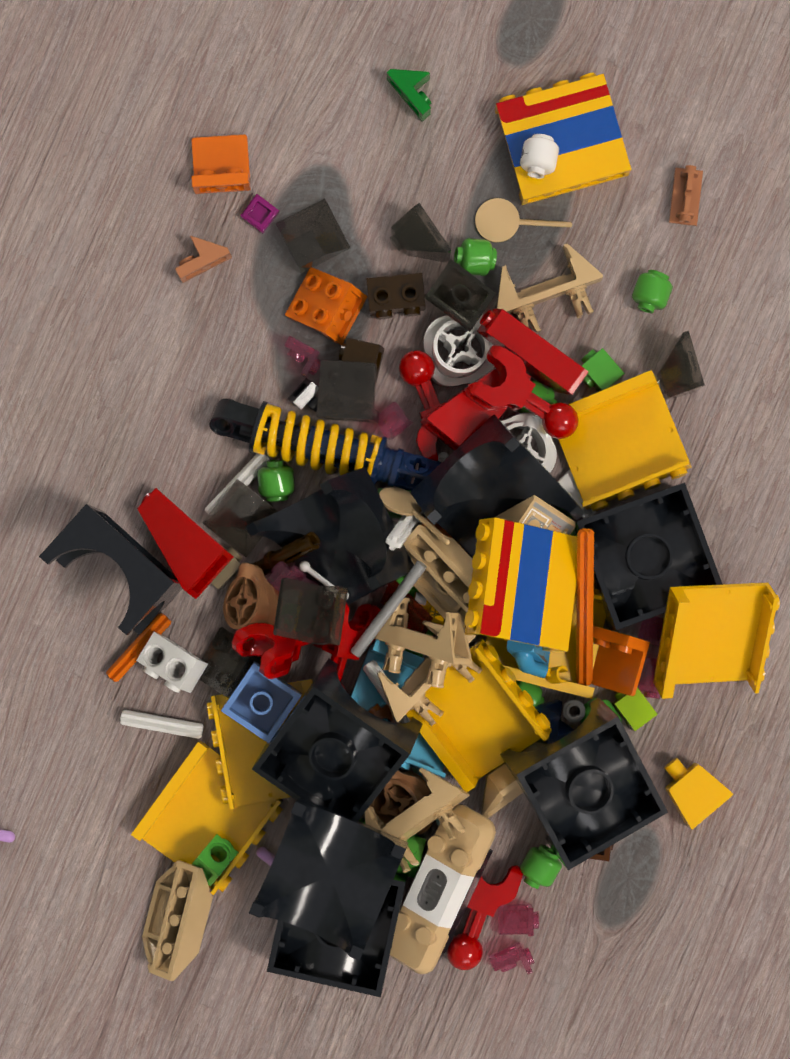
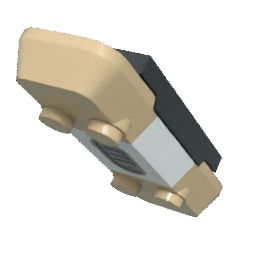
[390,804,496,974]

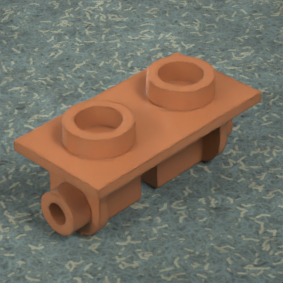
[669,165,703,226]

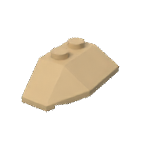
[404,525,473,626]
[481,741,552,818]
[142,861,213,981]

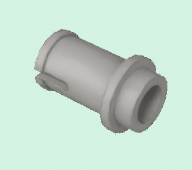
[563,700,586,722]

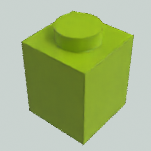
[612,687,658,731]

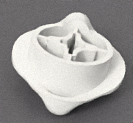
[423,312,494,386]
[501,413,557,472]

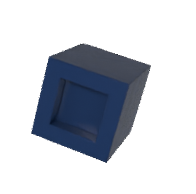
[535,699,574,744]

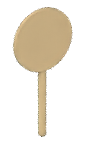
[475,198,572,243]
[379,487,450,545]

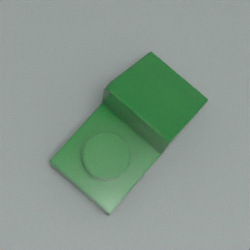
[387,69,432,122]

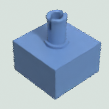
[221,661,302,743]

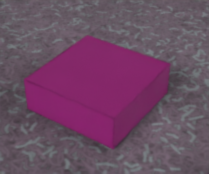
[240,194,279,234]

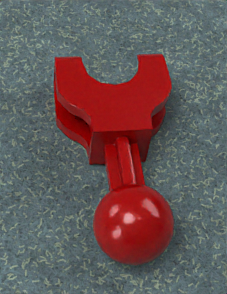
[465,345,579,439]
[399,350,445,461]
[318,597,380,689]
[232,620,324,679]
[446,865,523,970]

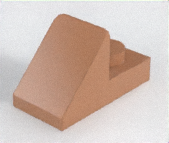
[175,236,232,283]

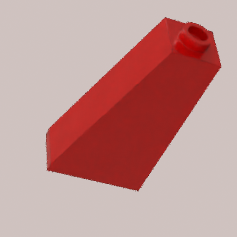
[477,309,588,395]
[420,368,531,451]
[137,488,234,599]

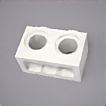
[136,632,208,693]

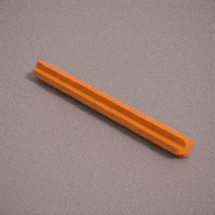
[576,528,594,686]

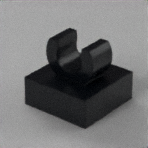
[288,378,323,412]

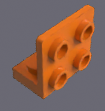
[192,134,251,194]
[285,267,368,345]
[591,626,650,696]

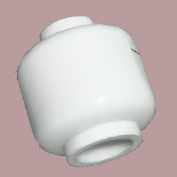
[520,134,559,179]

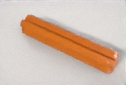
[106,613,171,682]

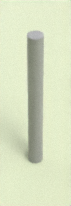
[351,561,427,657]

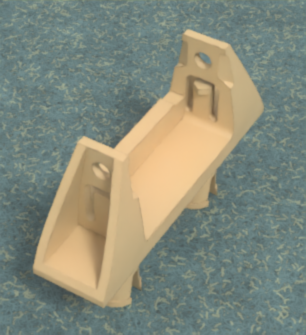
[496,244,603,333]
[374,597,472,688]
[377,620,482,726]
[365,768,470,873]

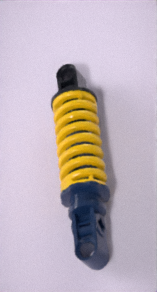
[209,399,441,491]

